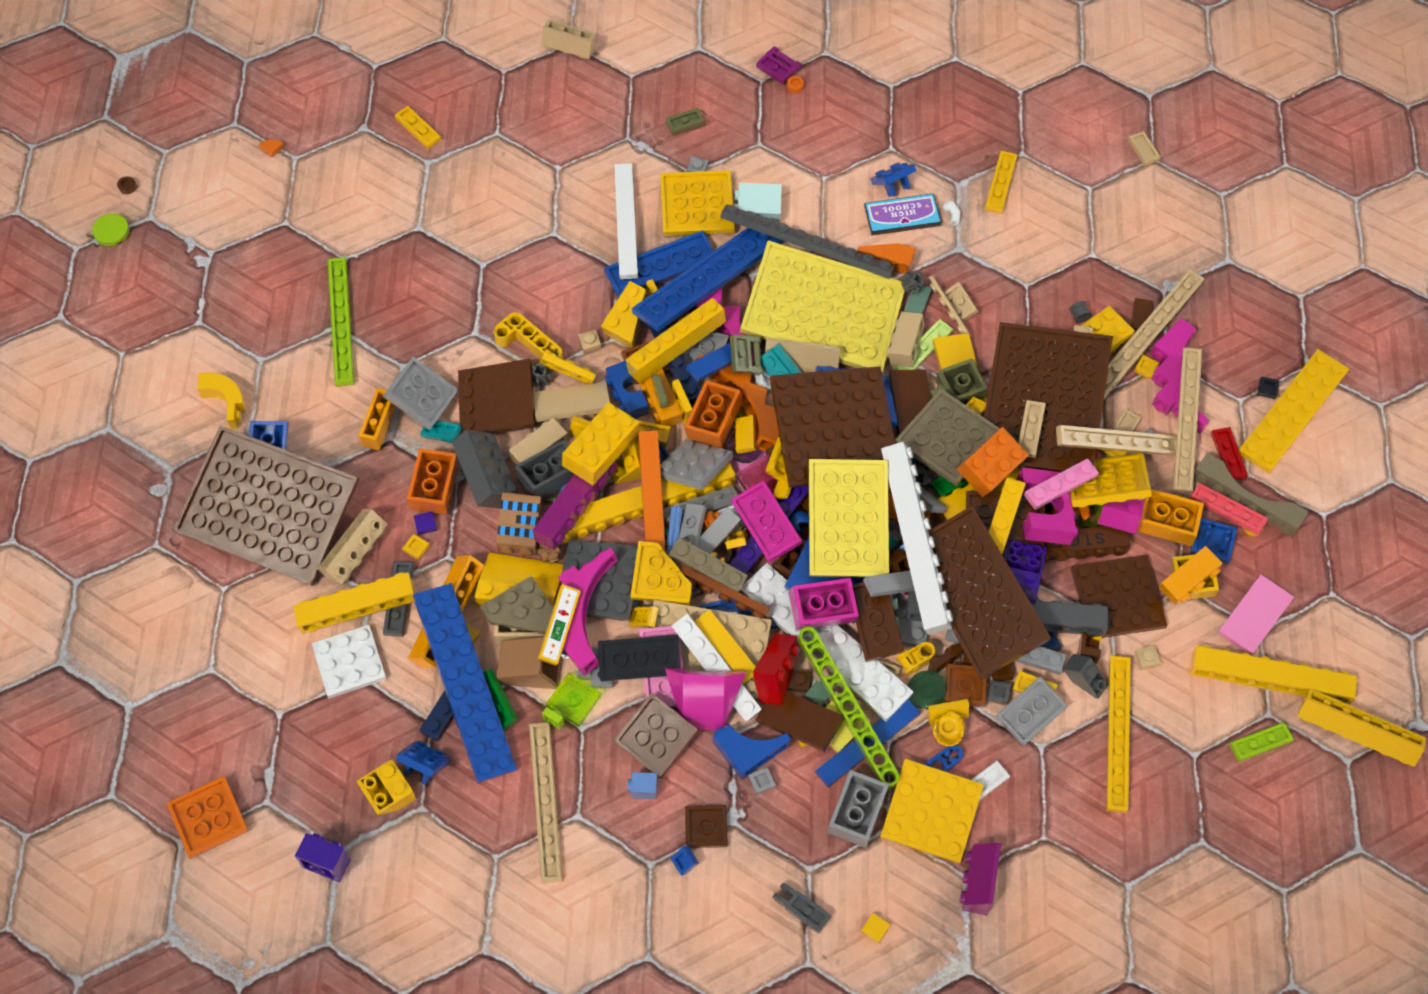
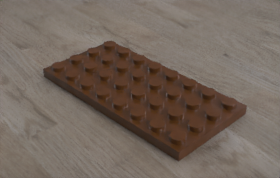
[928,505,1052,680]

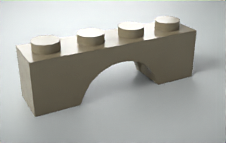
[669,537,748,592]

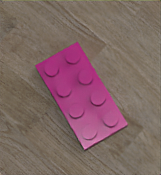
[731,480,803,563]

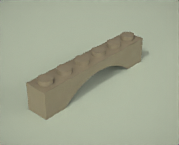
[1194,452,1309,537]

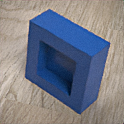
[670,845,699,876]

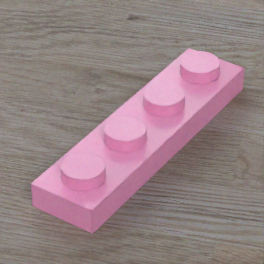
[1024,458,1099,510]

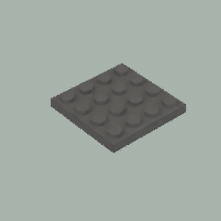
[560,540,638,621]

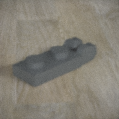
[772,883,831,934]

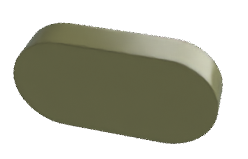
[651,373,668,408]

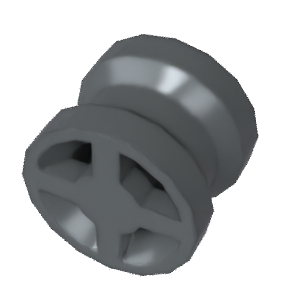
[1069,301,1092,323]

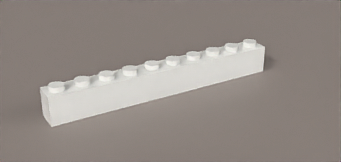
[881,442,953,635]

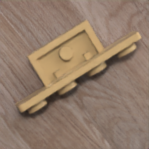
[929,276,979,337]

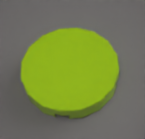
[92,213,130,246]

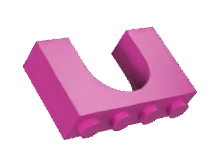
[1016,467,1078,545]

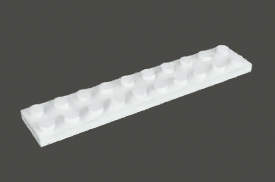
[740,563,914,722]

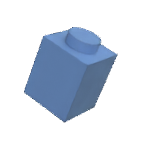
[627,772,657,799]

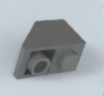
[1063,654,1109,699]

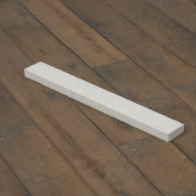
[614,163,638,279]

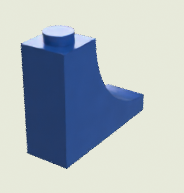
[713,725,791,780]

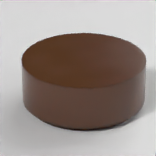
[117,176,137,195]

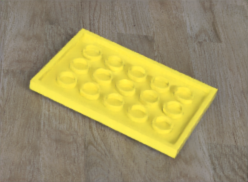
[809,459,889,577]

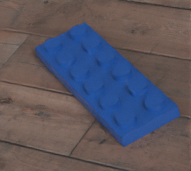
[604,231,714,298]

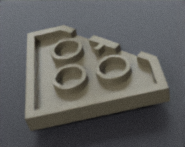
[480,576,553,635]

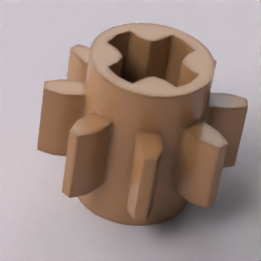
[536,543,561,564]

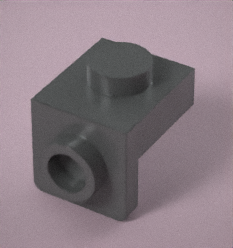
[912,464,931,490]

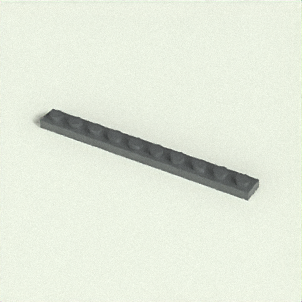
[720,204,895,279]

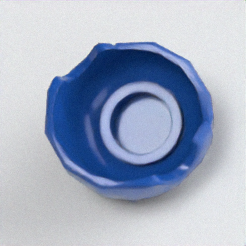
[789,511,809,535]

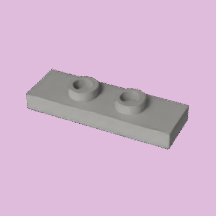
[679,504,707,547]

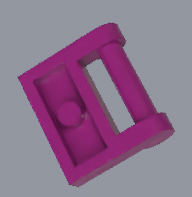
[756,46,802,85]

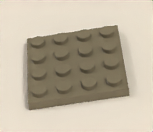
[895,389,1000,486]

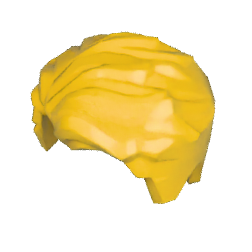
[931,711,965,746]

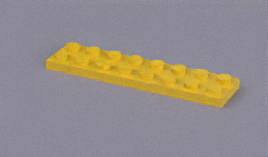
[1239,349,1349,474]

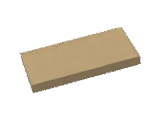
[763,337,841,373]
[533,382,610,422]

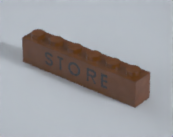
[1044,526,1130,563]

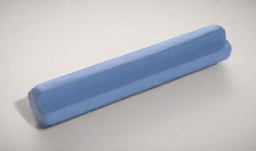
[666,506,682,557]

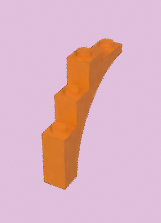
[697,354,779,452]

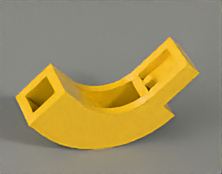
[198,372,246,429]

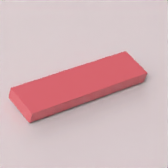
[1190,483,1269,536]

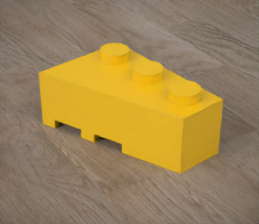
[601,281,648,348]

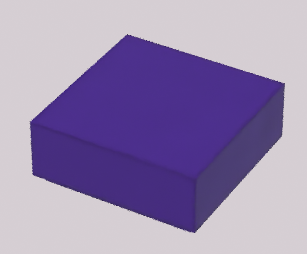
[414,511,437,535]

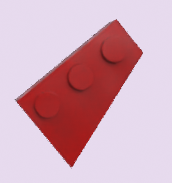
[753,633,801,706]

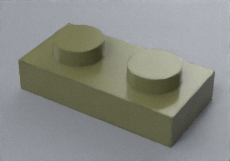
[666,108,704,135]

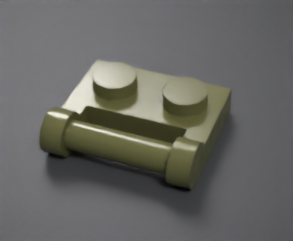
[730,334,764,375]

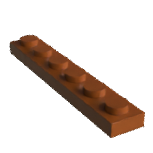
[672,560,773,619]

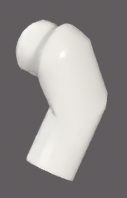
[943,201,961,226]

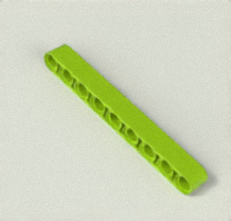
[799,627,899,789]

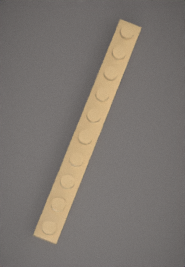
[1104,269,1205,399]

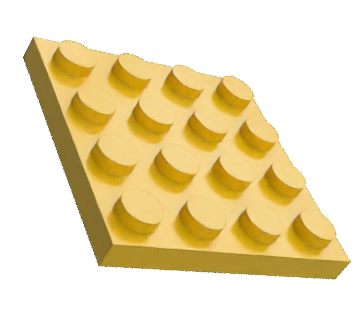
[660,170,735,236]
[1070,453,1152,508]
[880,759,984,864]

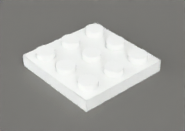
[312,625,387,699]

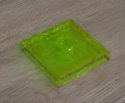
[546,672,602,727]

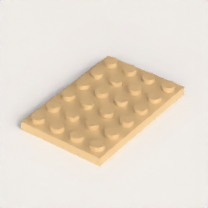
[643,600,772,699]

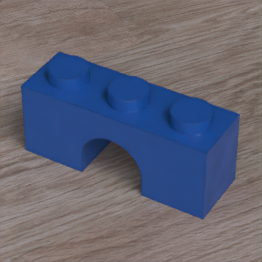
[604,360,649,419]

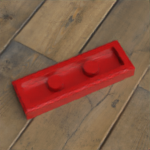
[1211,427,1248,481]

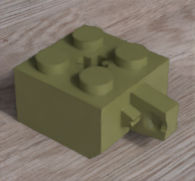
[930,359,988,405]

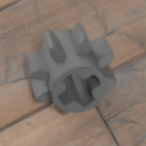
[901,270,924,294]
[532,364,552,387]

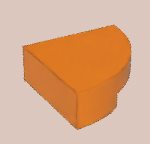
[258,140,284,157]

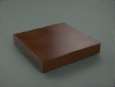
[685,805,728,848]

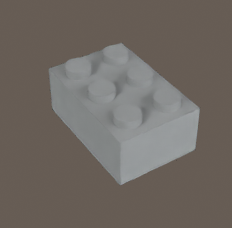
[827,770,889,848]

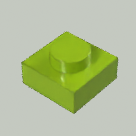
[542,707,565,730]

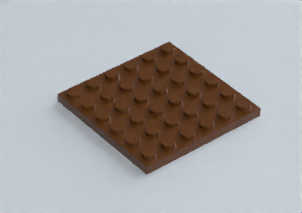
[769,366,895,488]

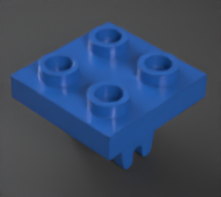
[870,162,917,197]
[1190,518,1237,564]
[396,741,451,785]

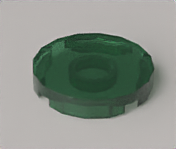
[907,670,947,710]

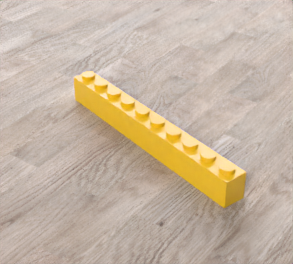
[562,462,736,544]

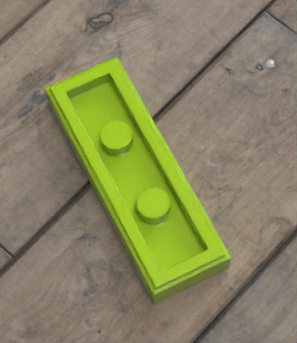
[1229,722,1294,763]

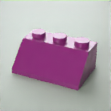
[959,843,1001,916]

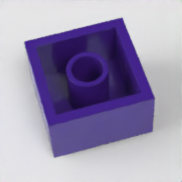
[295,833,351,883]

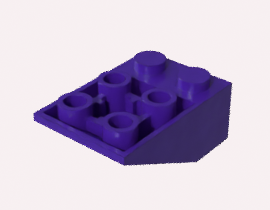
[1004,539,1047,604]

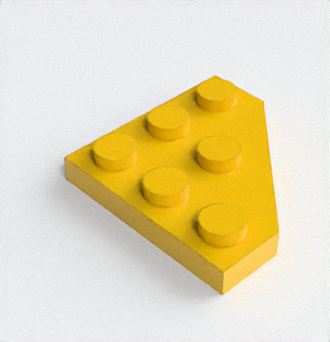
[630,541,692,605]

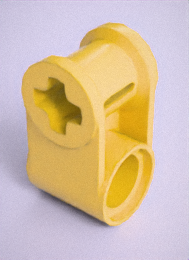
[896,642,935,676]

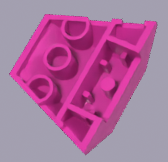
[665,668,746,731]

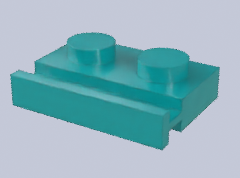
[760,343,802,376]

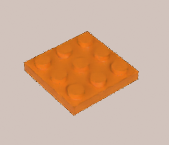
[166,776,249,859]

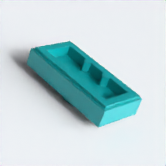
[420,421,462,443]

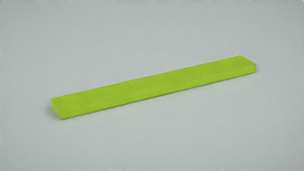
[328,257,354,387]

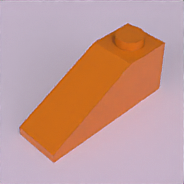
[857,243,916,275]

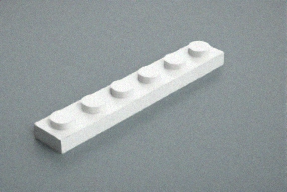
[672,613,762,721]

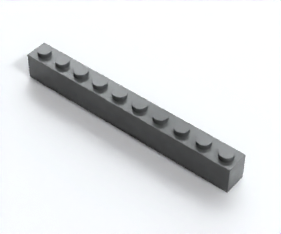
[906,591,1108,636]

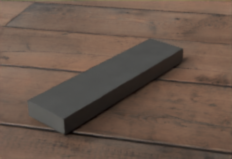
[383,561,414,637]

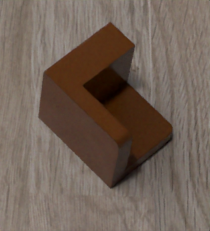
[1078,632,1101,664]

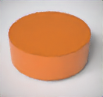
[787,76,804,93]

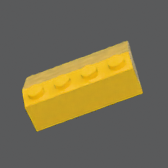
[475,552,563,607]

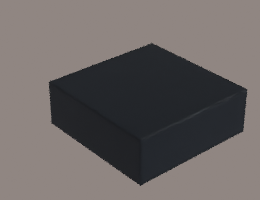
[1257,377,1279,399]

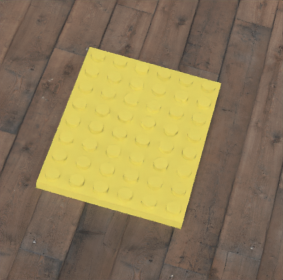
[739,241,905,372]

